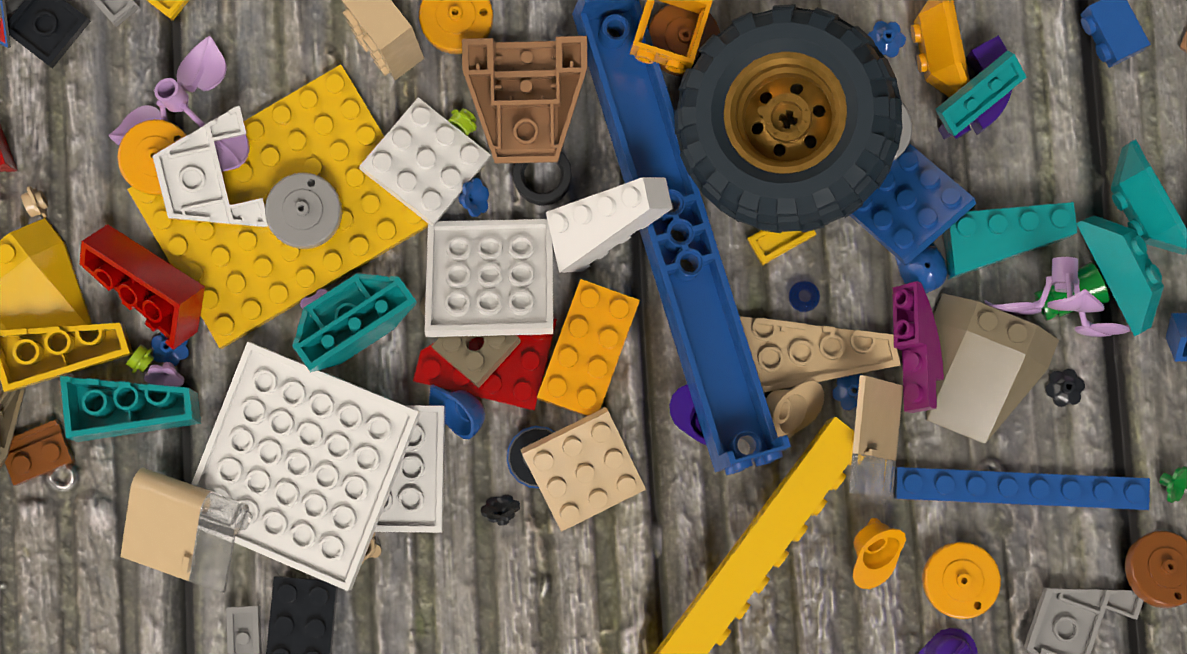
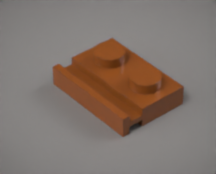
[5,419,76,486]

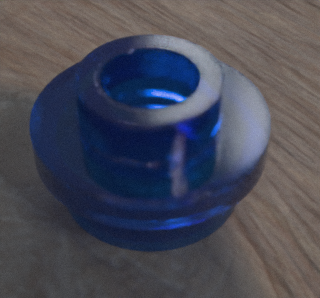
[788,281,820,312]

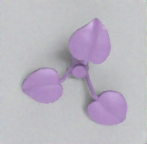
[109,36,249,172]
[984,257,1130,337]

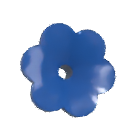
[868,21,906,58]
[459,178,489,217]
[151,333,189,367]
[832,374,862,411]

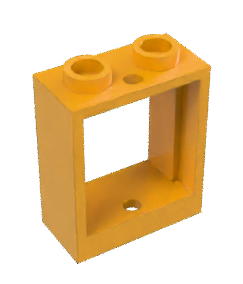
[630,0,713,74]

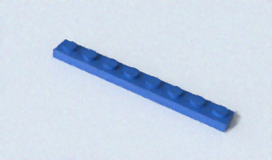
[895,467,1150,510]

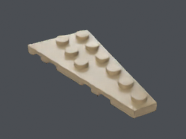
[740,316,900,393]

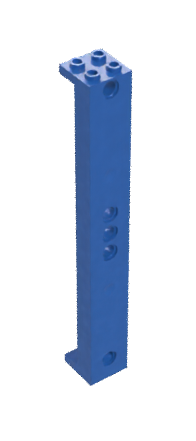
[572,0,791,476]

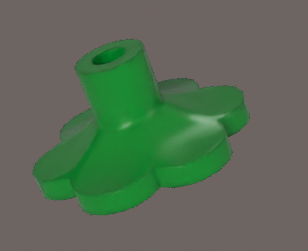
[1159,466,1187,503]

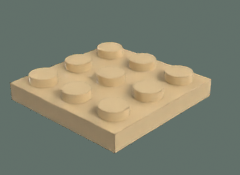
[520,407,646,532]

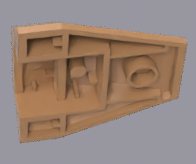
[462,36,588,164]

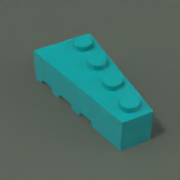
[943,202,1077,280]
[60,376,201,442]

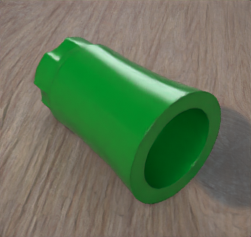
[1034,262,1109,320]

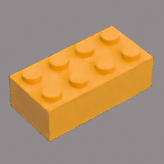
[537,279,640,417]

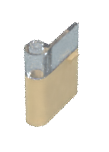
[849,375,903,505]
[120,468,252,593]

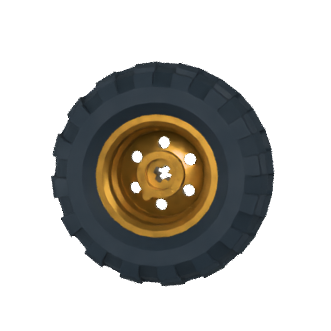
[674,4,903,233]

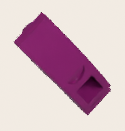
[892,281,944,413]

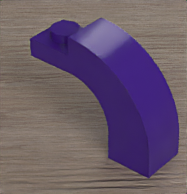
[938,35,1012,140]

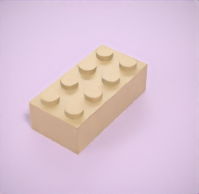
[342,0,424,80]

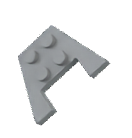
[1023,588,1143,654]

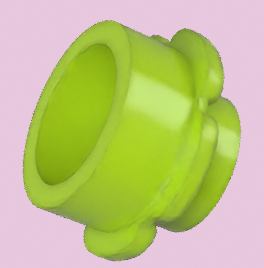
[448,108,477,136]
[126,344,154,374]

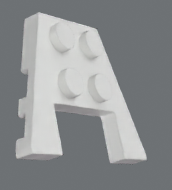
[153,106,268,227]

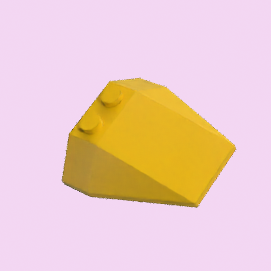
[0,218,93,330]

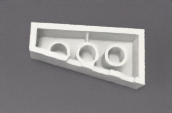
[546,177,673,273]

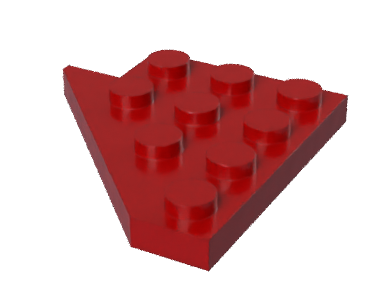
[413,319,557,411]

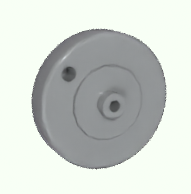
[265,173,342,249]

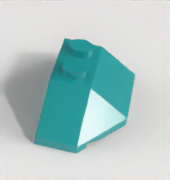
[1111,139,1187,255]
[1076,215,1164,336]
[292,274,417,373]

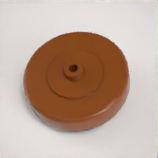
[648,4,720,77]
[1125,531,1187,608]

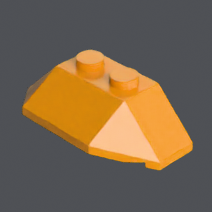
[911,0,970,97]

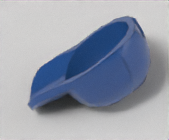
[895,242,948,293]
[429,385,485,439]

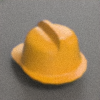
[852,518,906,589]

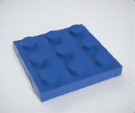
[849,144,976,266]

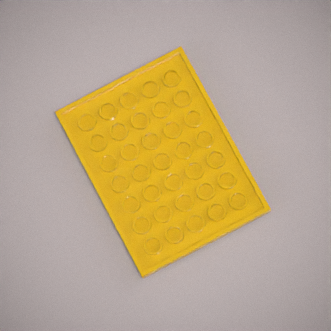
[127,64,428,349]

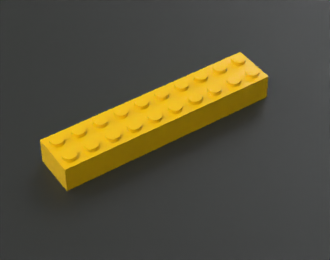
[653,417,862,654]

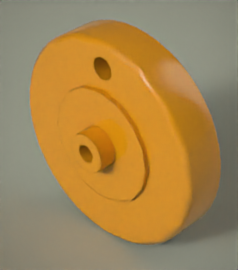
[419,0,494,54]
[117,119,187,196]
[922,542,1001,619]

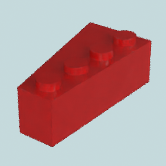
[79,224,205,350]

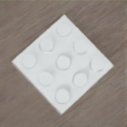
[359,98,491,227]

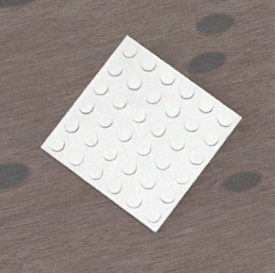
[192,342,421,591]

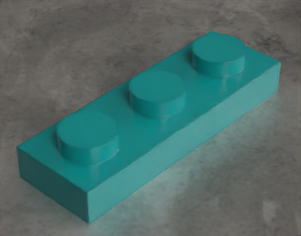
[935,51,1027,136]

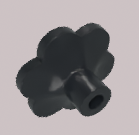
[1045,369,1085,407]
[480,495,521,526]

